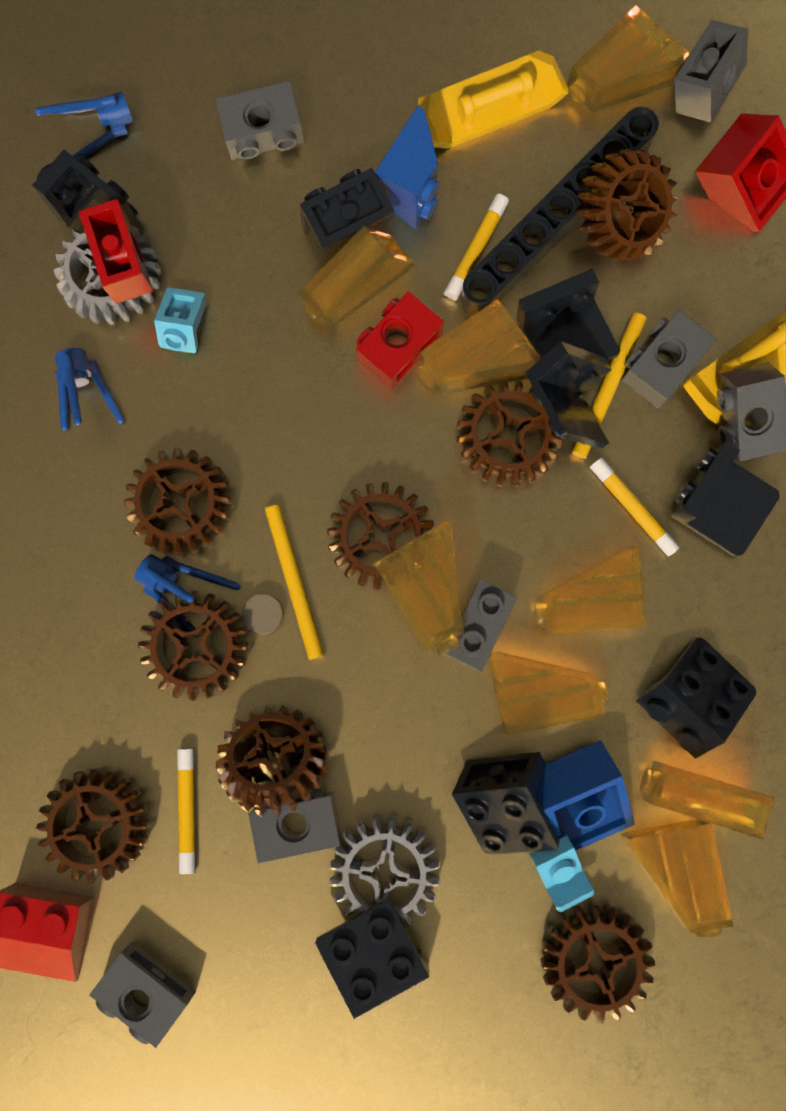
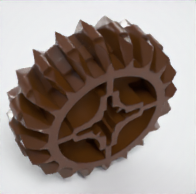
[576,149,679,261]
[456,380,563,488]
[123,448,233,556]
[327,482,435,590]
[138,591,250,701]
[215,704,329,817]
[36,768,151,883]
[540,902,655,1024]

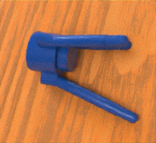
[35,91,133,159]
[55,348,125,431]
[134,554,240,637]

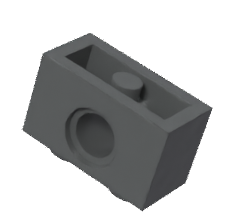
[674,20,748,123]
[215,81,304,160]
[622,310,717,409]
[717,362,786,462]
[443,579,518,672]
[248,787,343,864]
[89,943,195,1048]

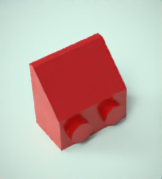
[695,113,786,232]
[0,883,94,982]

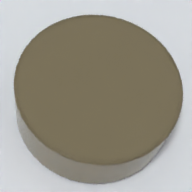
[242,594,284,635]

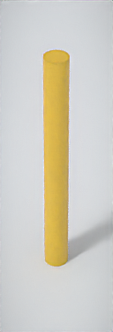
[572,312,647,459]
[265,505,324,660]

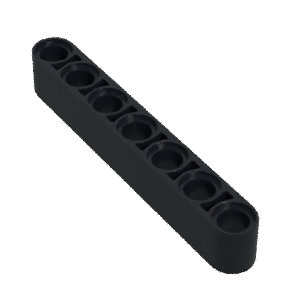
[461,106,659,317]

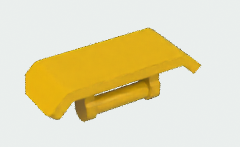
[417,50,569,149]
[683,309,786,427]

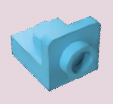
[154,287,206,353]
[530,835,595,912]

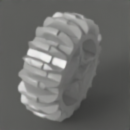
[53,225,161,325]
[329,815,440,926]

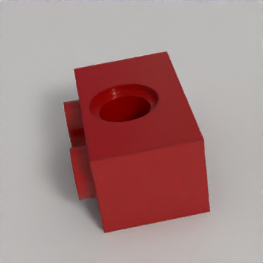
[78,199,154,304]
[356,291,444,390]

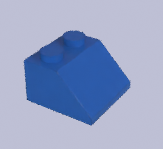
[375,106,440,229]
[535,740,635,851]

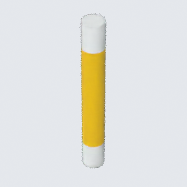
[443,194,509,301]
[590,457,680,557]
[177,748,195,874]

